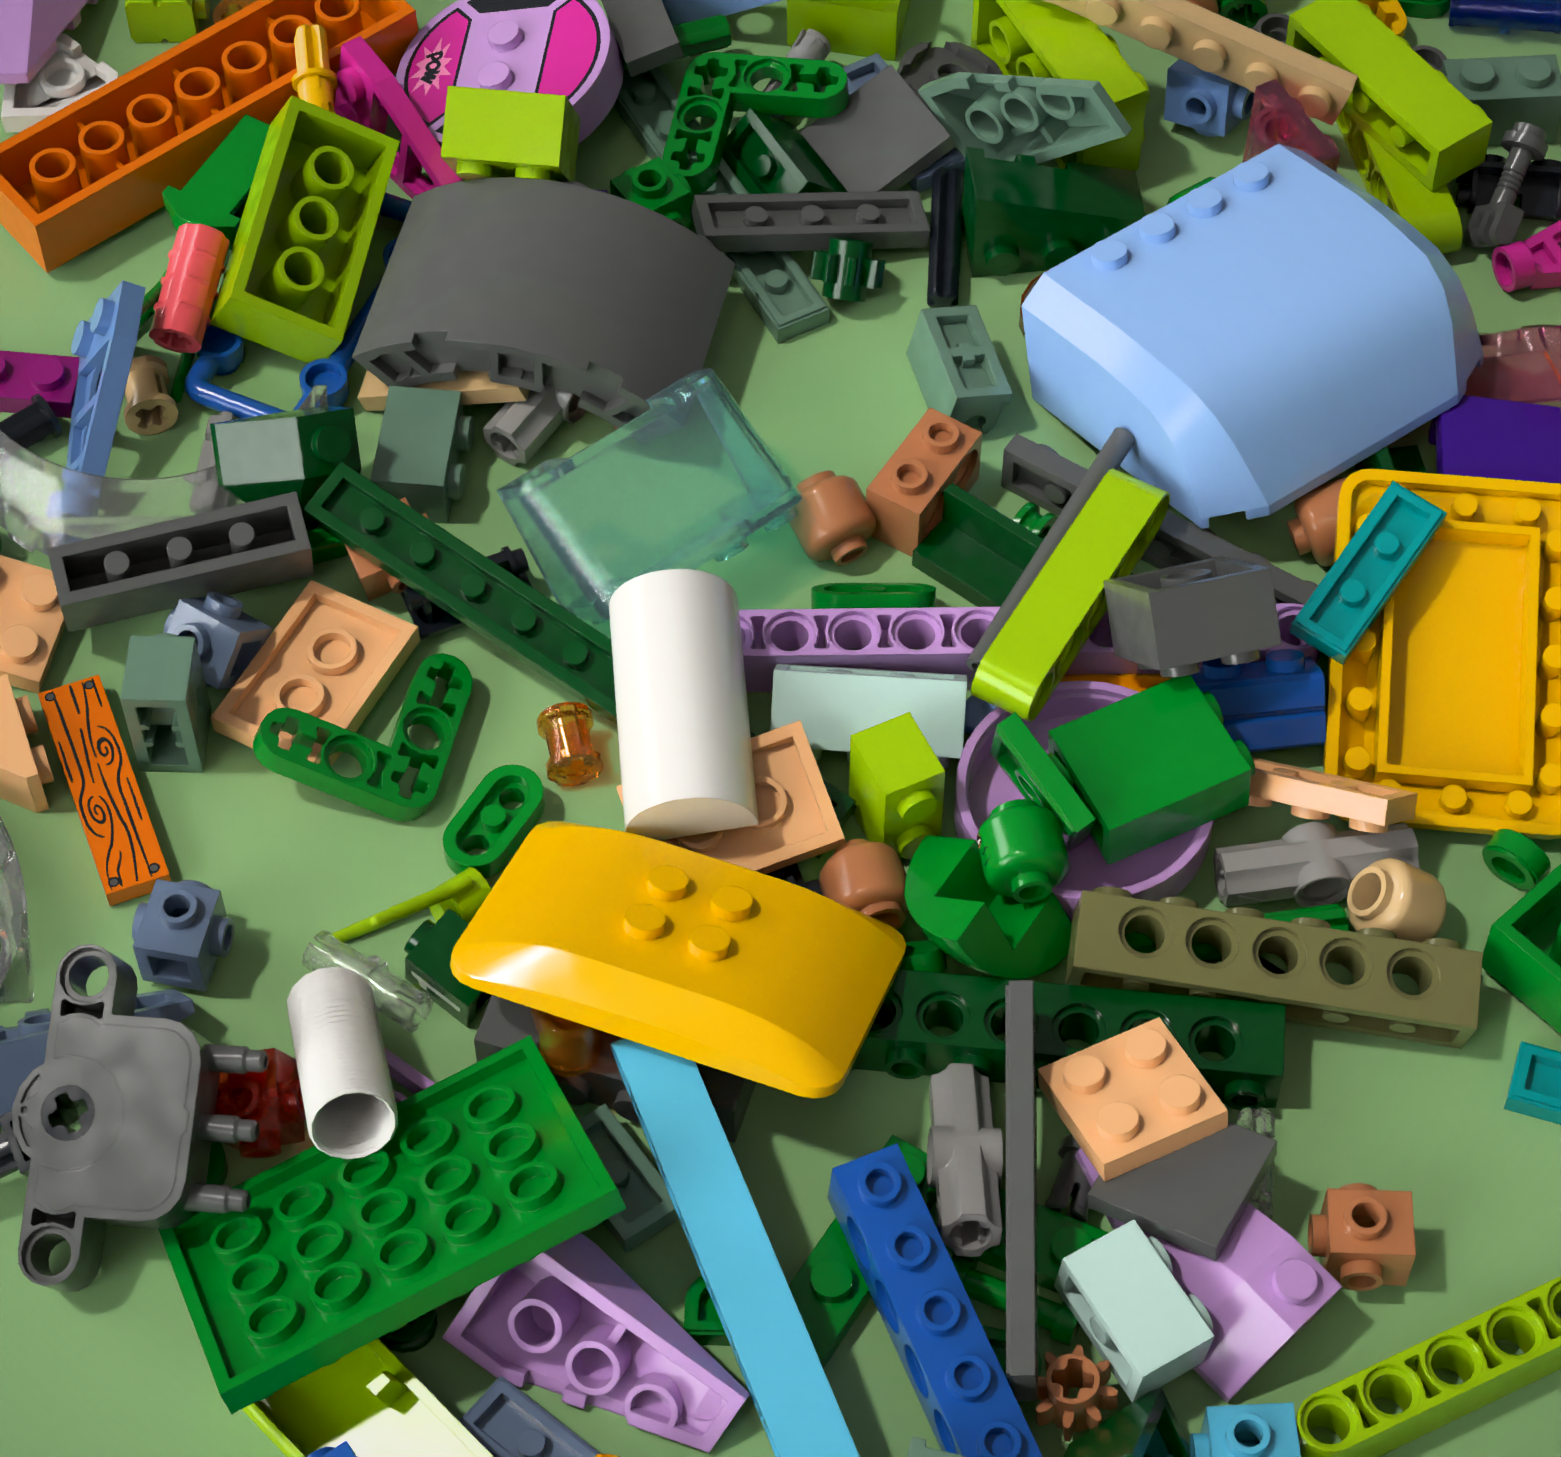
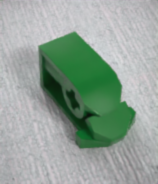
[162,114,270,250]

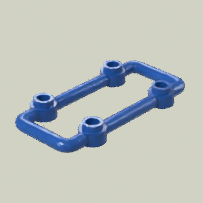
[185,192,412,419]

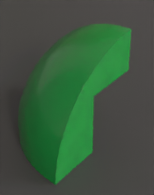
[904,835,1072,979]

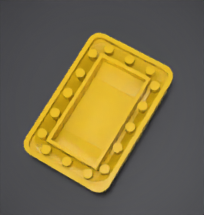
[1323,469,1561,840]
[450,821,906,1099]

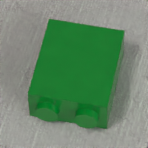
[1048,675,1255,865]

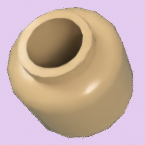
[1347,858,1447,943]

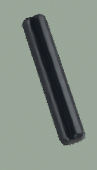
[927,167,963,308]

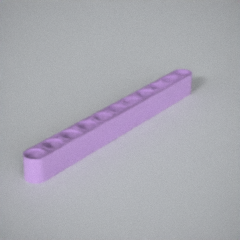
[739,603,1320,692]

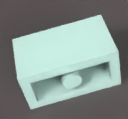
[1054,1219,1214,1402]

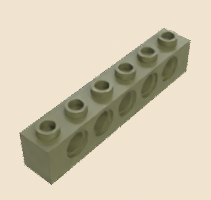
[1065,886,1483,1049]

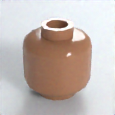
[786,470,877,566]
[1286,477,1346,567]
[819,839,909,930]

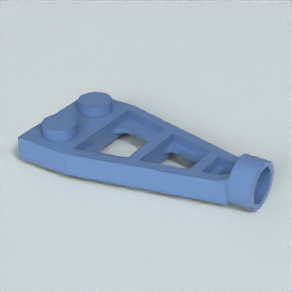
[47,280,146,532]

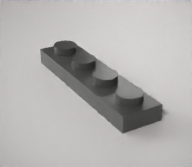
[691,191,931,252]

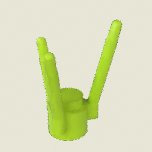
[329,867,492,996]

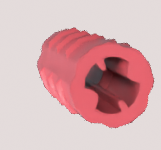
[149,223,230,353]

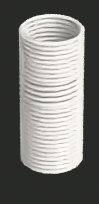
[287,966,398,1159]

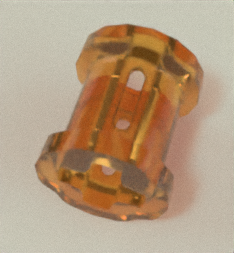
[536,702,604,787]

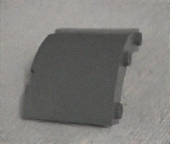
[352,177,736,445]

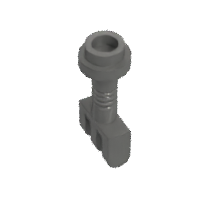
[1464,122,1548,249]

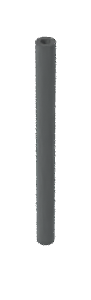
[966,428,1135,673]

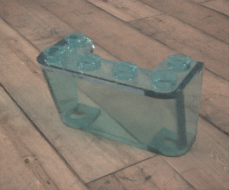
[497,368,803,625]

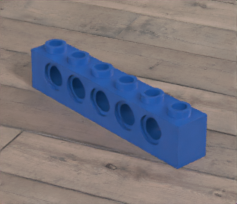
[827,1143,1043,1457]

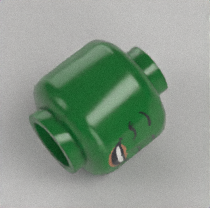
[977,799,1070,903]

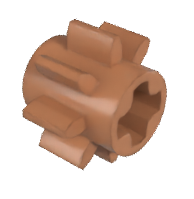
[1035,1345,1118,1442]

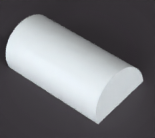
[609,569,759,840]

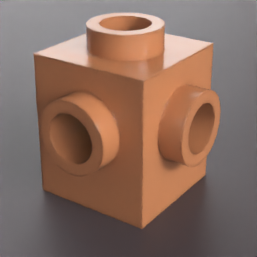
[1308,1183,1416,1291]

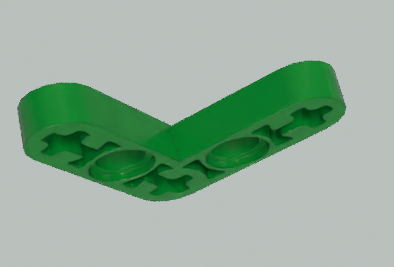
[663,52,849,195]
[253,653,473,822]

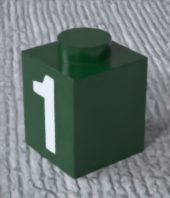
[404,908,492,1027]

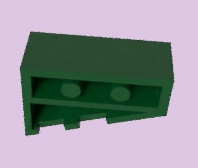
[961,147,1146,278]

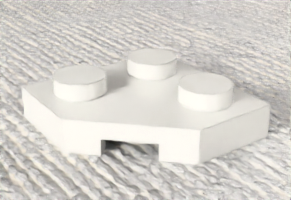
[1,33,119,133]

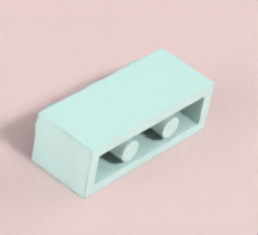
[770,664,967,768]

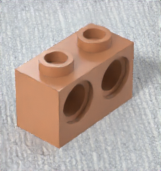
[866,407,982,557]

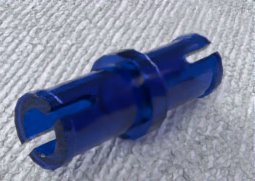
[1448,0,1561,35]

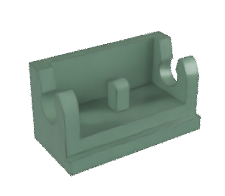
[906,305,1013,434]

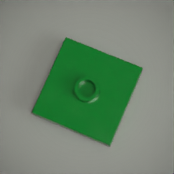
[991,712,1096,853]

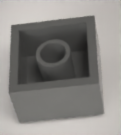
[1103,556,1282,678]

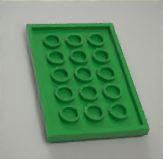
[158,1035,627,1414]

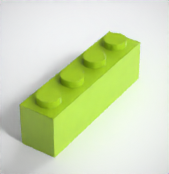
[1285,0,1493,192]

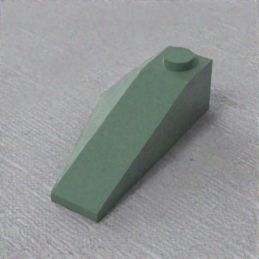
[918,72,1132,164]

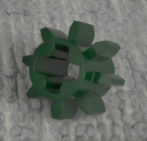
[810,237,886,302]

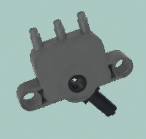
[0,944,268,1293]

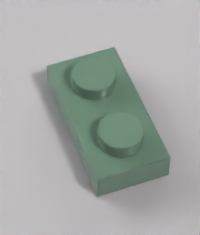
[579,1104,679,1253]

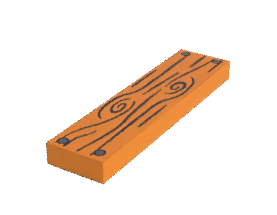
[38,674,171,906]

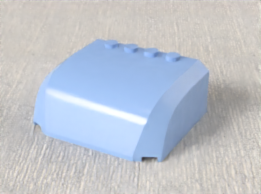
[1021,144,1483,529]

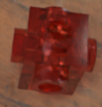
[215,1048,306,1158]

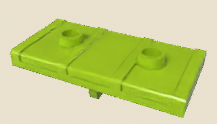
[213,1338,494,1457]

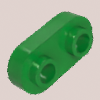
[811,583,936,609]
[443,764,545,879]

